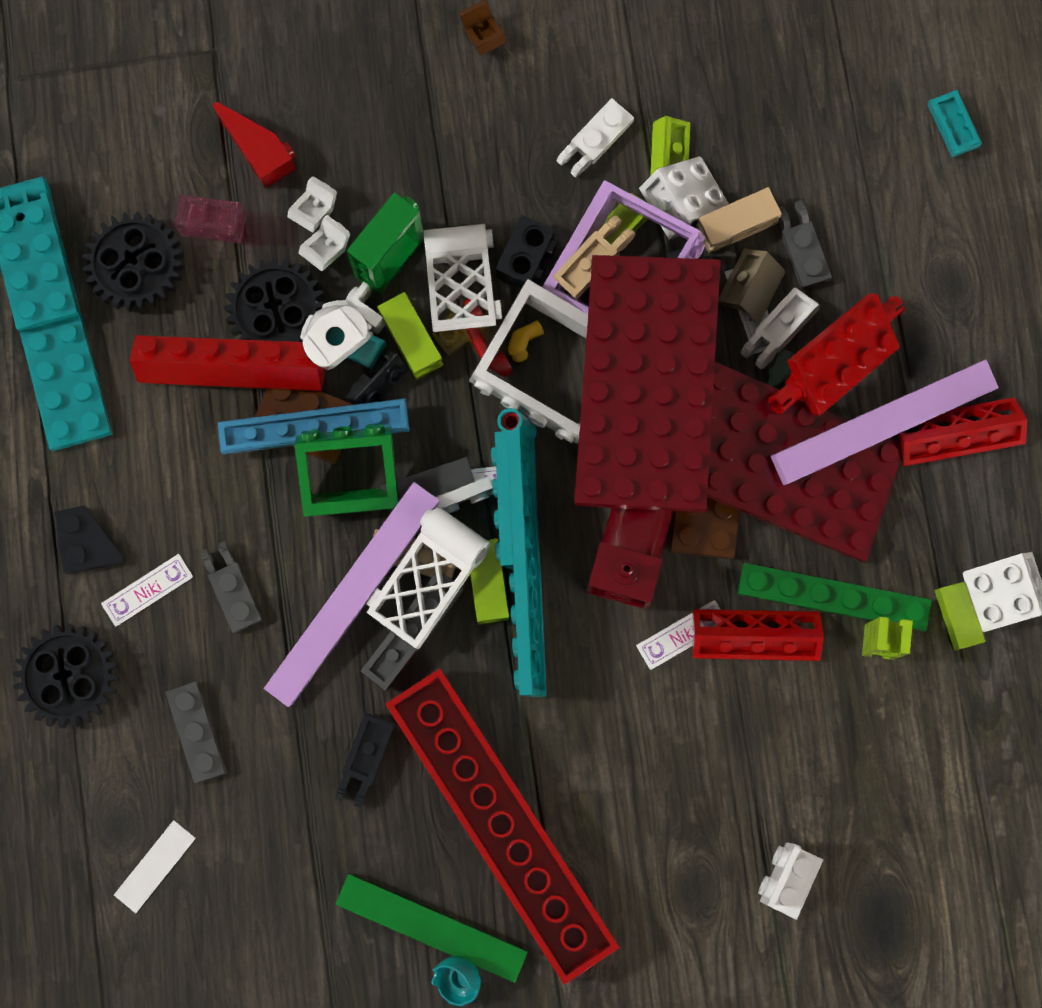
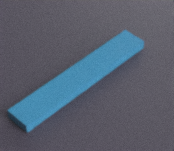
[218,399,410,455]

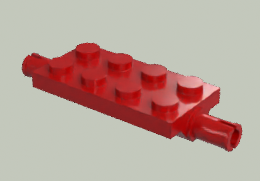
[768,294,905,415]

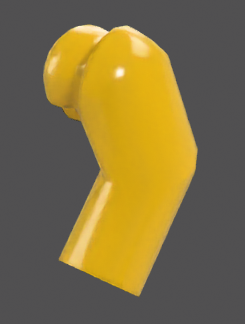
[507,320,544,362]

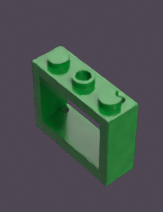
[347,192,424,296]
[294,424,399,517]

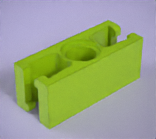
[377,292,443,380]
[471,539,509,625]
[862,617,913,660]

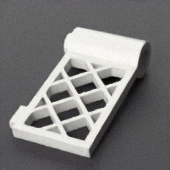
[424,224,502,332]
[366,507,491,649]

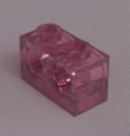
[175,195,247,244]

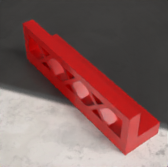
[897,397,1027,467]
[692,609,824,661]

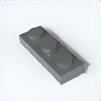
[165,681,227,784]

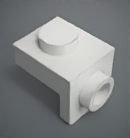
[287,177,337,233]
[298,215,350,271]
[346,282,385,334]

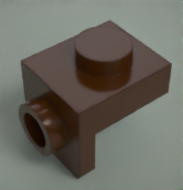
[459,0,507,55]

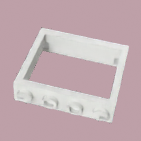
[469,279,588,444]

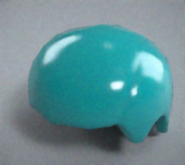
[431,956,481,1007]

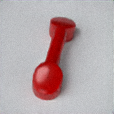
[462,298,513,377]

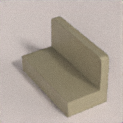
[718,248,785,323]

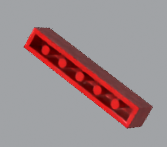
[129,335,325,391]

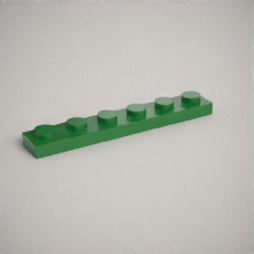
[737,563,932,632]

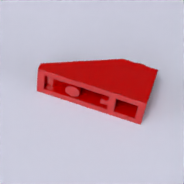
[212,102,296,188]

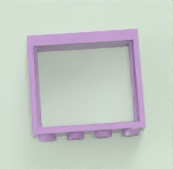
[542,180,705,314]

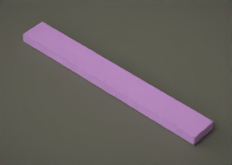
[771,360,999,485]
[263,482,440,708]

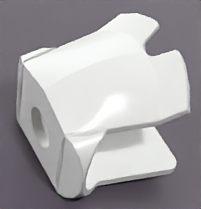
[300,300,373,370]

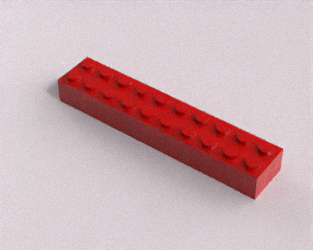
[386,668,620,985]

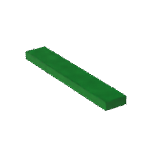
[335,874,528,983]

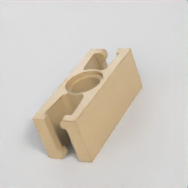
[696,187,782,254]

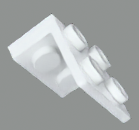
[639,157,729,240]
[963,552,1042,632]
[758,842,823,920]

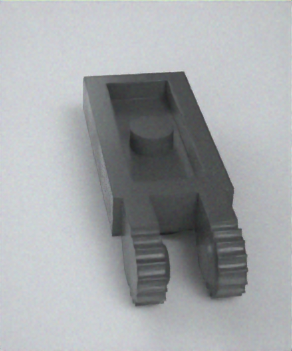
[778,200,832,290]
[200,541,263,633]

